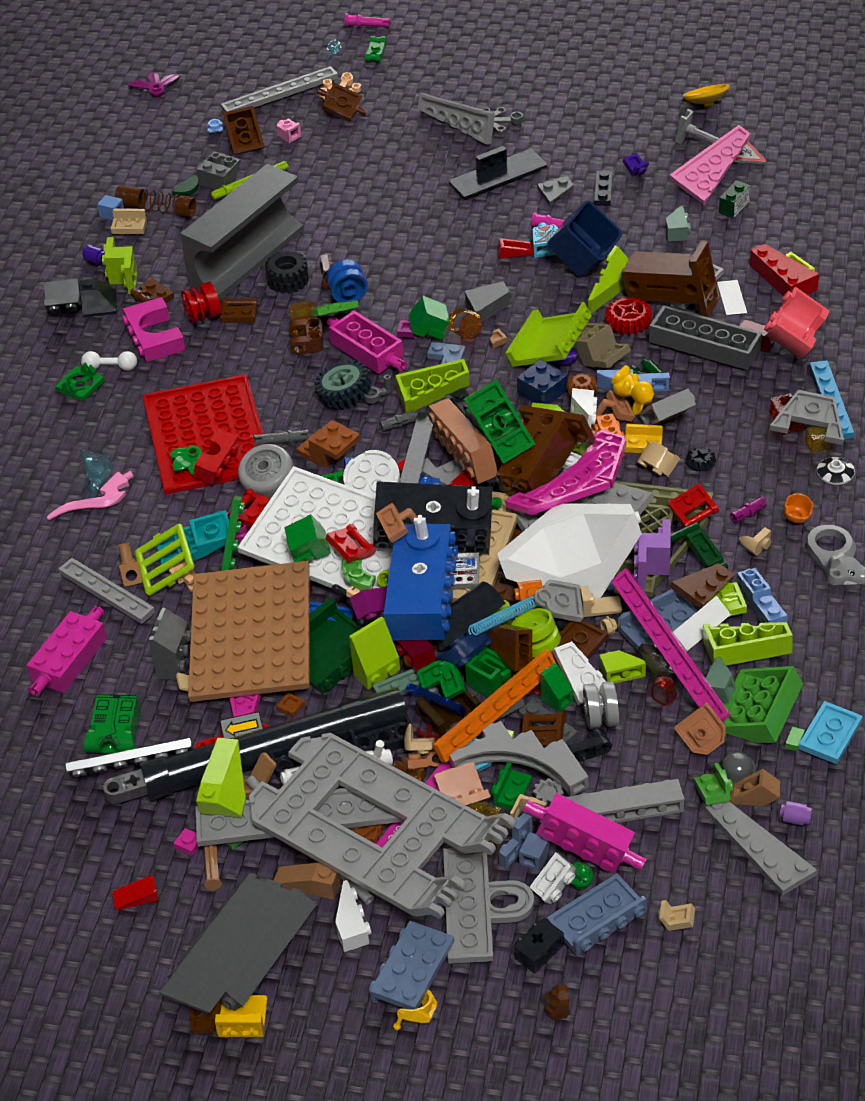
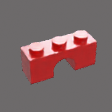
[193,428,239,484]

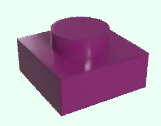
[397,320,415,338]

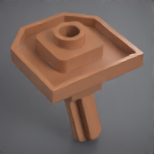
[674,702,726,755]

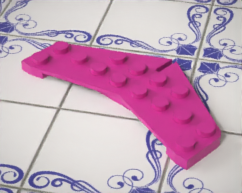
[505,430,627,516]

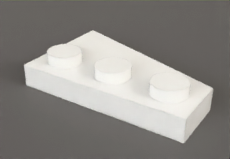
[552,642,606,705]

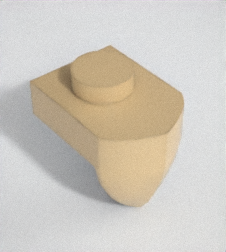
[739,527,771,556]
[404,724,435,754]

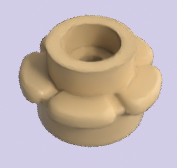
[600,616,617,635]

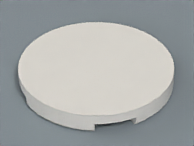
[343,450,400,496]

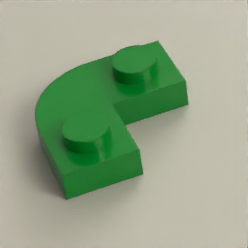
[416,660,466,700]

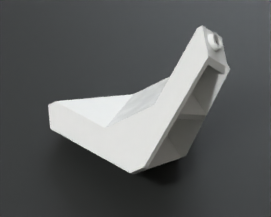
[497,504,642,598]

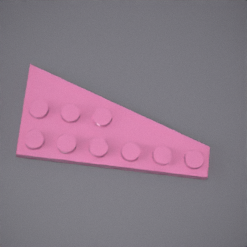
[669,125,750,205]

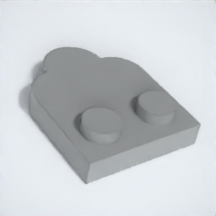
[534,580,584,622]

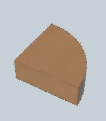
[490,328,508,348]

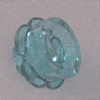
[327,40,342,54]

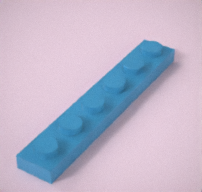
[809,360,854,439]

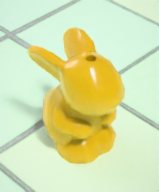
[611,365,654,416]

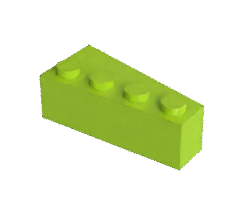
[395,359,469,413]

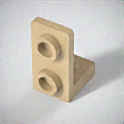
[580,586,622,617]

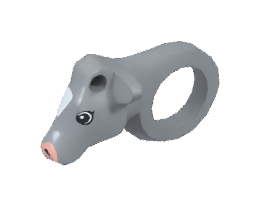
[806,525,865,585]

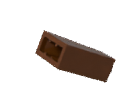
[488,624,532,671]

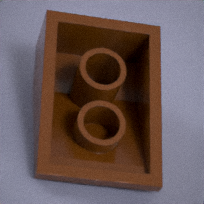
[223,106,265,155]

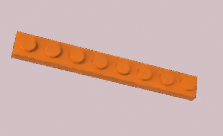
[432,650,556,763]

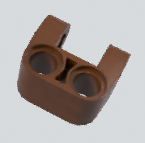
[289,318,324,354]

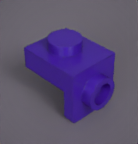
[622,153,649,177]

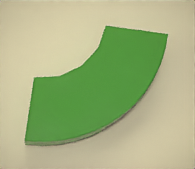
[342,558,376,591]

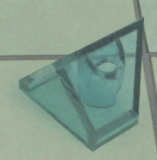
[80,450,114,493]

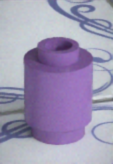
[779,801,812,826]

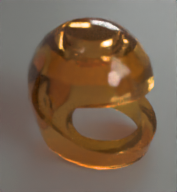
[448,308,482,339]

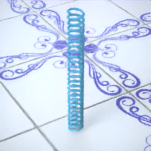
[468,596,539,635]

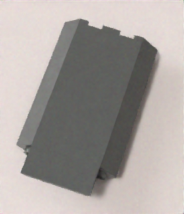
[159,873,317,1014]

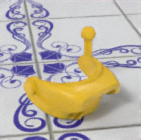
[393,989,437,1030]

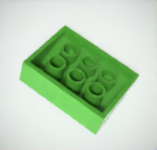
[723,666,803,743]

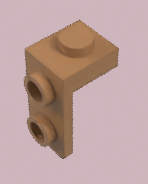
[244,753,276,799]

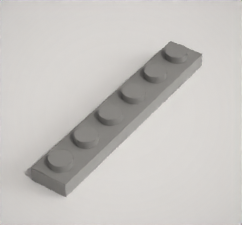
[58,558,155,624]

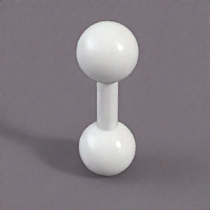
[81,351,137,371]

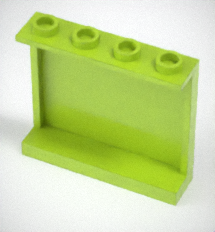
[505,302,592,367]

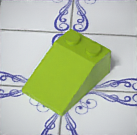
[349,616,400,690]

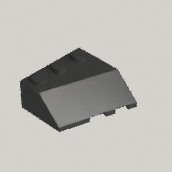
[149,608,191,680]

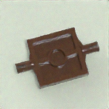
[317,83,367,122]

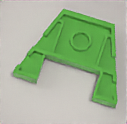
[291,300,359,318]

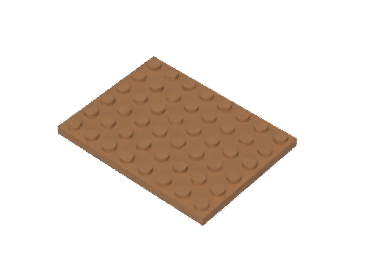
[188,561,310,702]

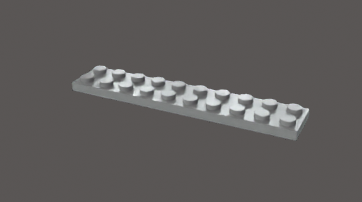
[195,788,405,847]

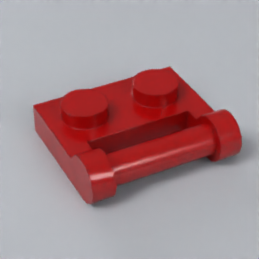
[668,483,719,528]
[227,489,271,527]
[325,524,377,563]

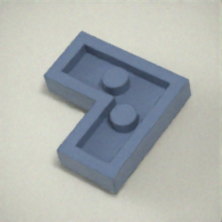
[427,342,466,364]
[498,812,533,869]

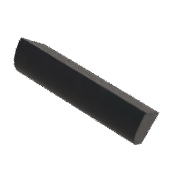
[433,581,506,651]

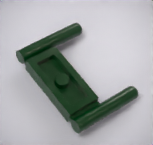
[670,522,728,569]

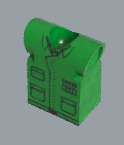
[83,694,141,753]

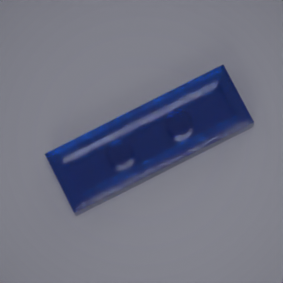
[406,683,466,717]

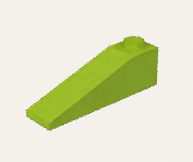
[588,246,629,314]
[196,738,246,818]

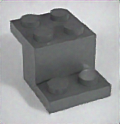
[43,278,82,314]

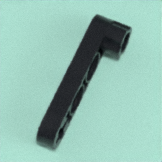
[536,727,612,774]

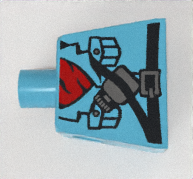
[533,223,558,258]

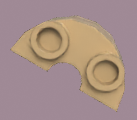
[637,441,680,477]

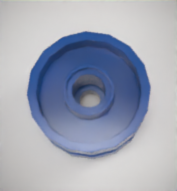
[326,260,368,302]

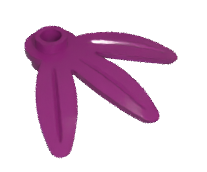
[128,72,180,98]

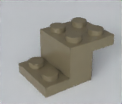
[573,323,631,369]

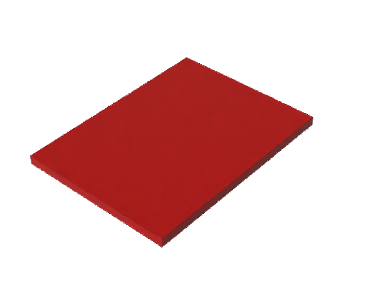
[142,374,263,495]

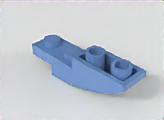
[597,369,670,391]
[737,568,788,623]

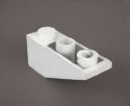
[570,388,597,428]
[336,880,371,952]

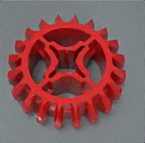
[605,296,652,336]

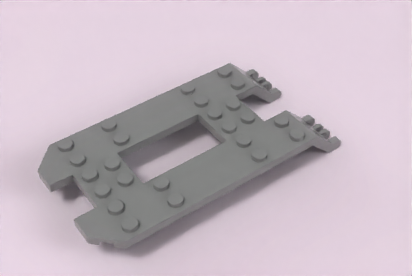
[249,733,517,919]

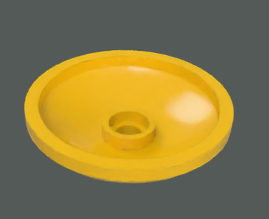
[683,84,730,107]

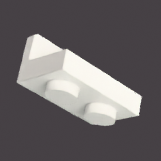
[530,852,576,904]

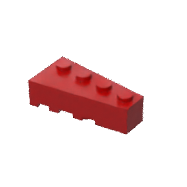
[750,244,819,297]

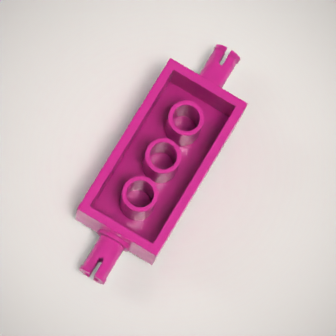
[327,311,407,374]
[27,606,107,697]
[523,793,647,873]

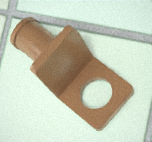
[117,542,142,587]

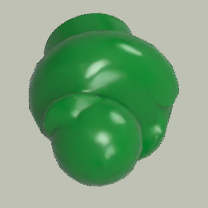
[571,861,594,890]

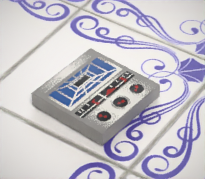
[451,553,480,589]

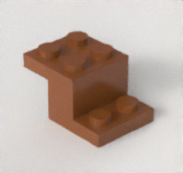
[297,420,361,469]

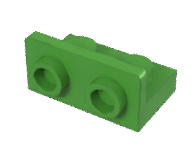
[694,763,733,805]

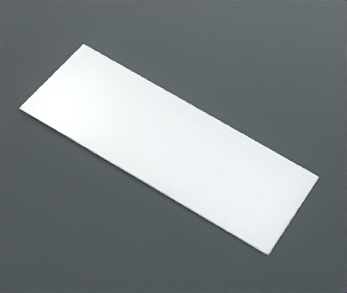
[717,280,747,315]
[673,596,731,651]

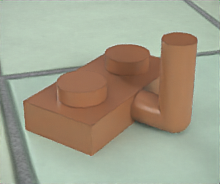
[596,390,635,422]
[376,503,418,543]

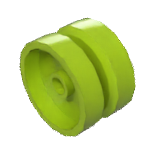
[511,608,561,658]

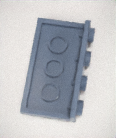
[618,588,700,657]
[547,873,647,956]
[369,921,455,1010]

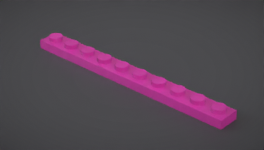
[611,568,731,722]

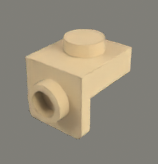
[658,900,695,931]

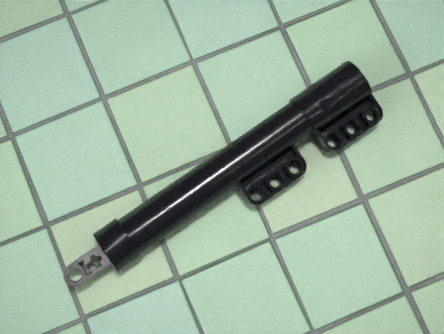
[103,687,411,804]

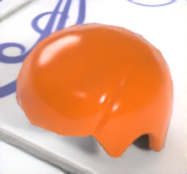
[783,493,813,523]

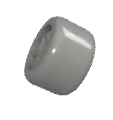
[238,444,295,498]

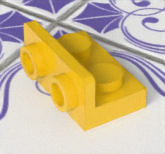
[625,424,663,453]

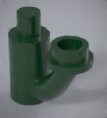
[630,358,665,374]

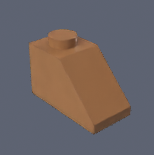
[730,769,780,806]

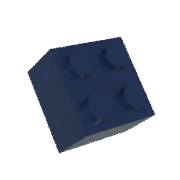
[517,359,568,404]

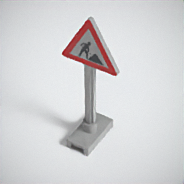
[675,109,766,164]

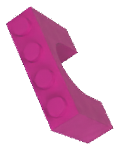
[122,297,185,362]

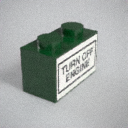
[719,180,751,218]

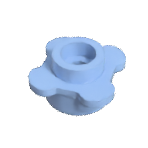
[207,119,223,133]

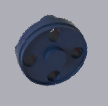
[436,626,493,668]

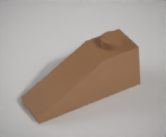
[274,863,341,900]

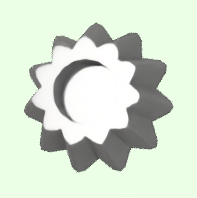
[533,778,564,806]

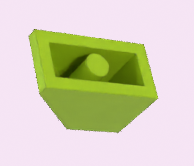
[600,650,646,684]

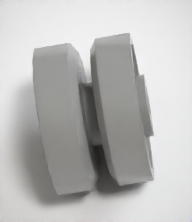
[583,681,619,730]

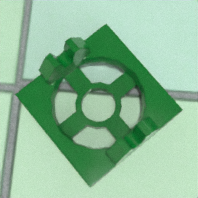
[55,362,105,402]

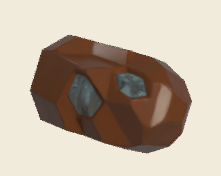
[544,984,570,1020]

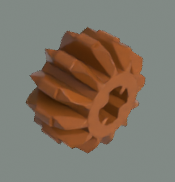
[567,373,597,397]

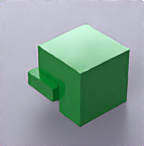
[408,296,450,340]
[284,514,331,562]
[465,647,515,698]

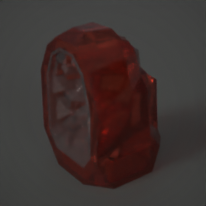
[651,676,677,706]

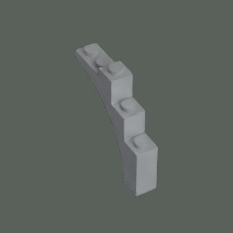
[450,721,589,796]

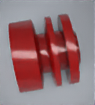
[181,281,222,324]

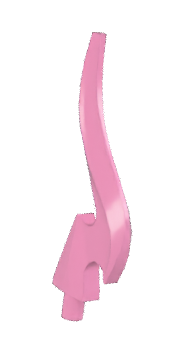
[47,471,134,520]

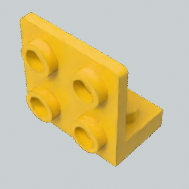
[215,995,268,1037]

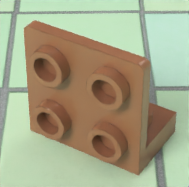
[434,762,491,807]

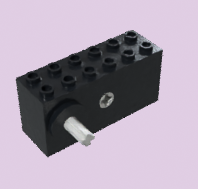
[373,481,492,554]

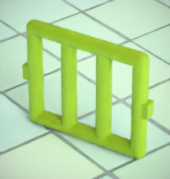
[135,524,195,596]

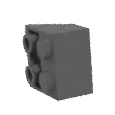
[196,152,241,190]

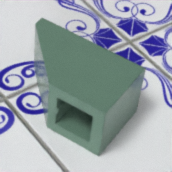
[665,206,691,242]
[706,657,736,703]

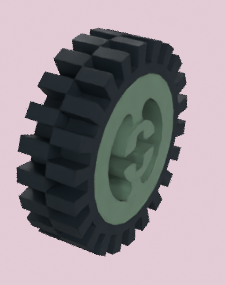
[314,360,372,408]

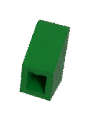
[541,663,573,712]

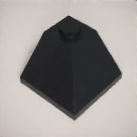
[80,279,117,318]

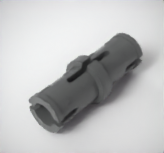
[379,410,417,432]

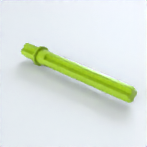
[211,161,289,200]

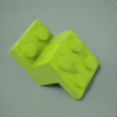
[102,237,137,294]

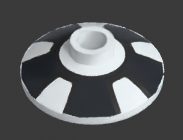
[817,457,855,485]

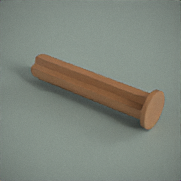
[204,844,222,890]

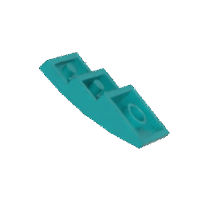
[157,510,229,571]

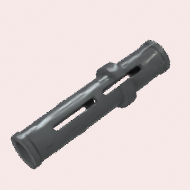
[253,430,309,446]

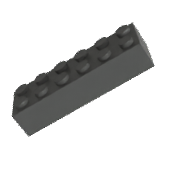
[649,305,762,370]

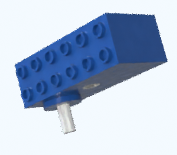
[384,515,458,641]

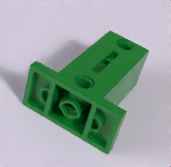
[464,379,535,464]

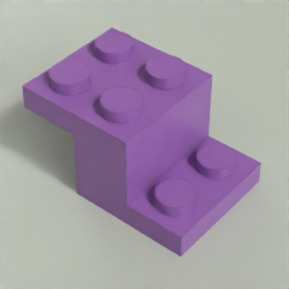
[634,519,670,589]

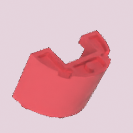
[763,287,830,359]

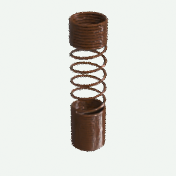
[115,184,196,218]

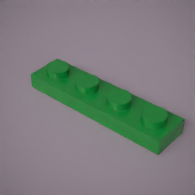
[221,496,245,571]

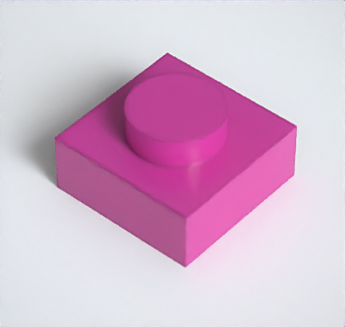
[173,828,200,856]

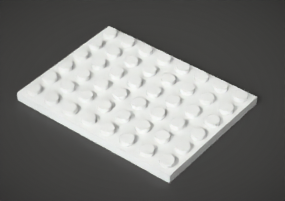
[237,466,393,590]

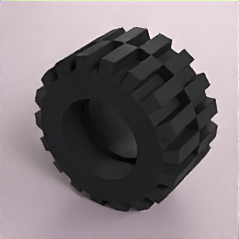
[265,251,309,293]

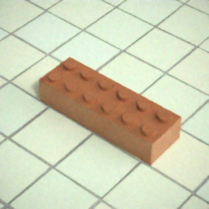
[428,398,497,484]

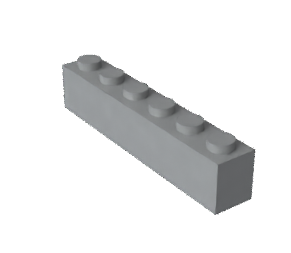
[566,779,684,823]

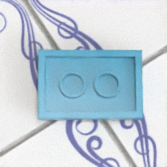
[798,701,863,764]

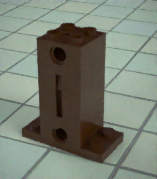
[621,241,720,318]
[496,405,596,497]

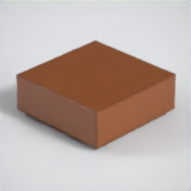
[276,693,305,718]

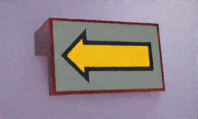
[219,711,263,739]

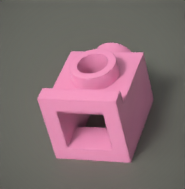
[276,119,301,143]

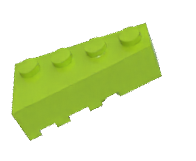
[703,622,793,666]

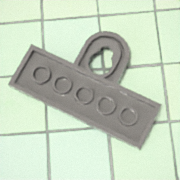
[443,848,534,964]

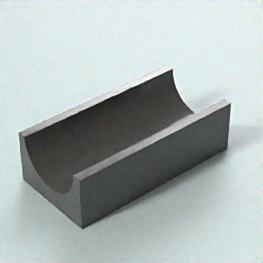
[180,164,304,300]

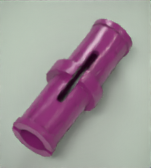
[729,496,767,524]

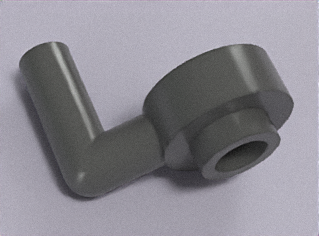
[363,374,392,404]

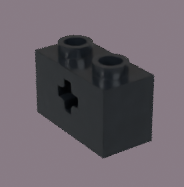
[514,918,564,974]

